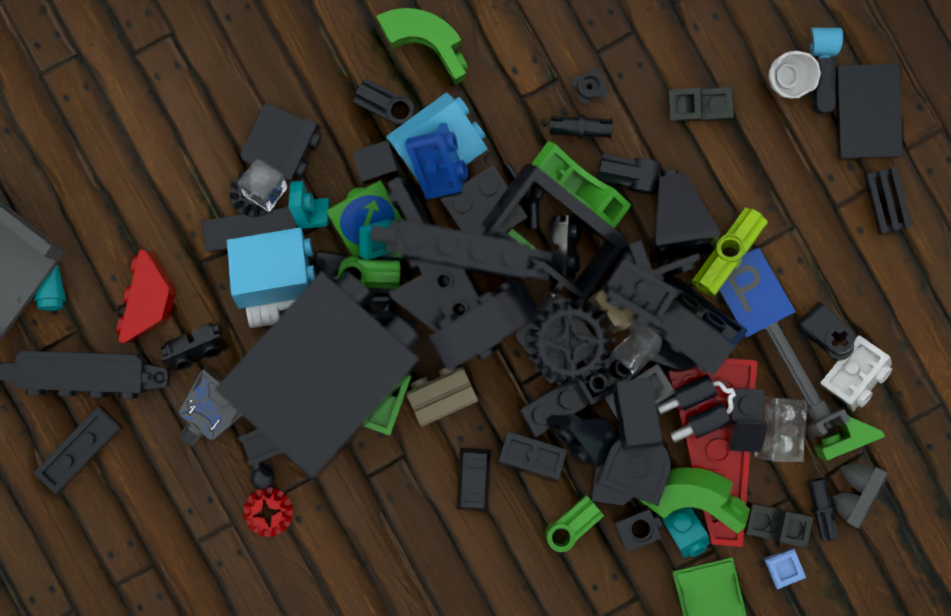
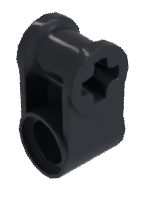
[796,301,855,361]

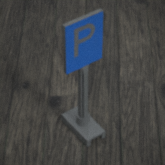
[719,247,851,438]

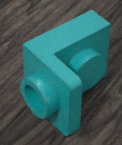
[288,181,330,229]

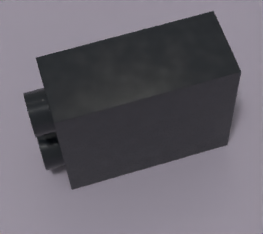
[215,270,423,478]

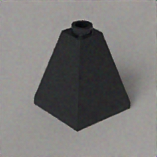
[649,170,720,263]

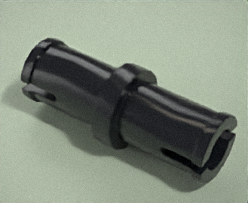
[550,114,613,139]

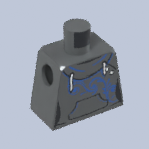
[178,368,243,447]

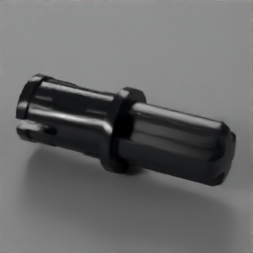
[807,477,838,541]

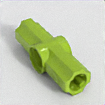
[692,207,768,297]

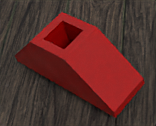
[117,250,176,343]

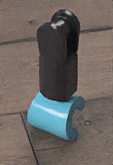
[809,28,843,114]

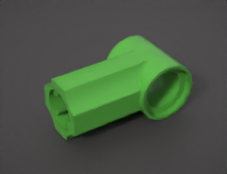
[338,256,400,289]
[545,495,604,552]

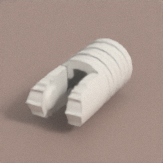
[246,299,296,328]

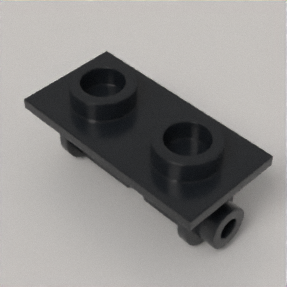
[548,215,582,279]
[161,323,230,371]

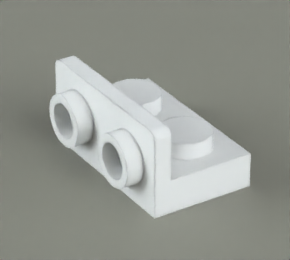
[820,335,892,411]

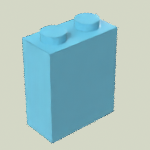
[386,92,488,184]
[227,227,316,309]

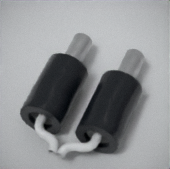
[657,374,736,443]

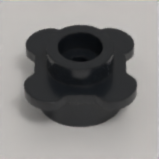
[572,69,607,105]

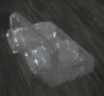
[754,397,807,462]

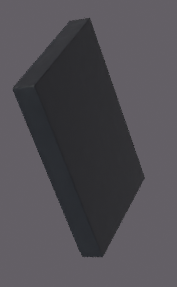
[835,64,903,159]

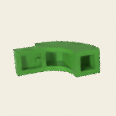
[376,8,468,85]
[531,141,631,228]
[640,467,750,534]

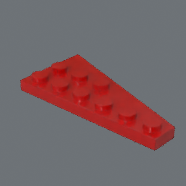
[667,358,758,547]

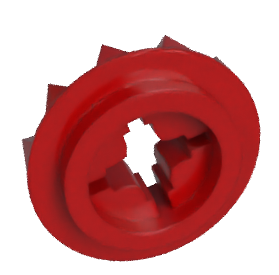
[243,487,293,537]

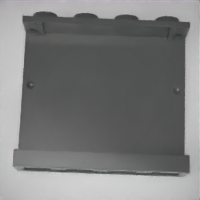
[0,200,66,341]

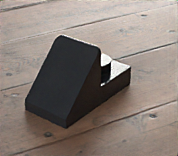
[728,388,768,452]

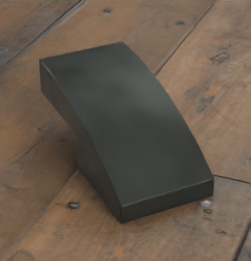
[669,87,734,122]
[744,502,814,547]

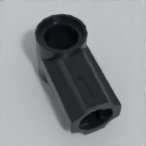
[353,78,415,128]
[597,154,662,195]

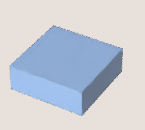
[764,547,806,589]

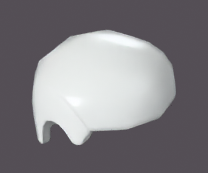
[768,51,821,99]

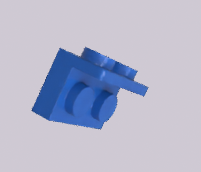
[405,123,468,200]

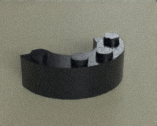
[428,279,542,371]

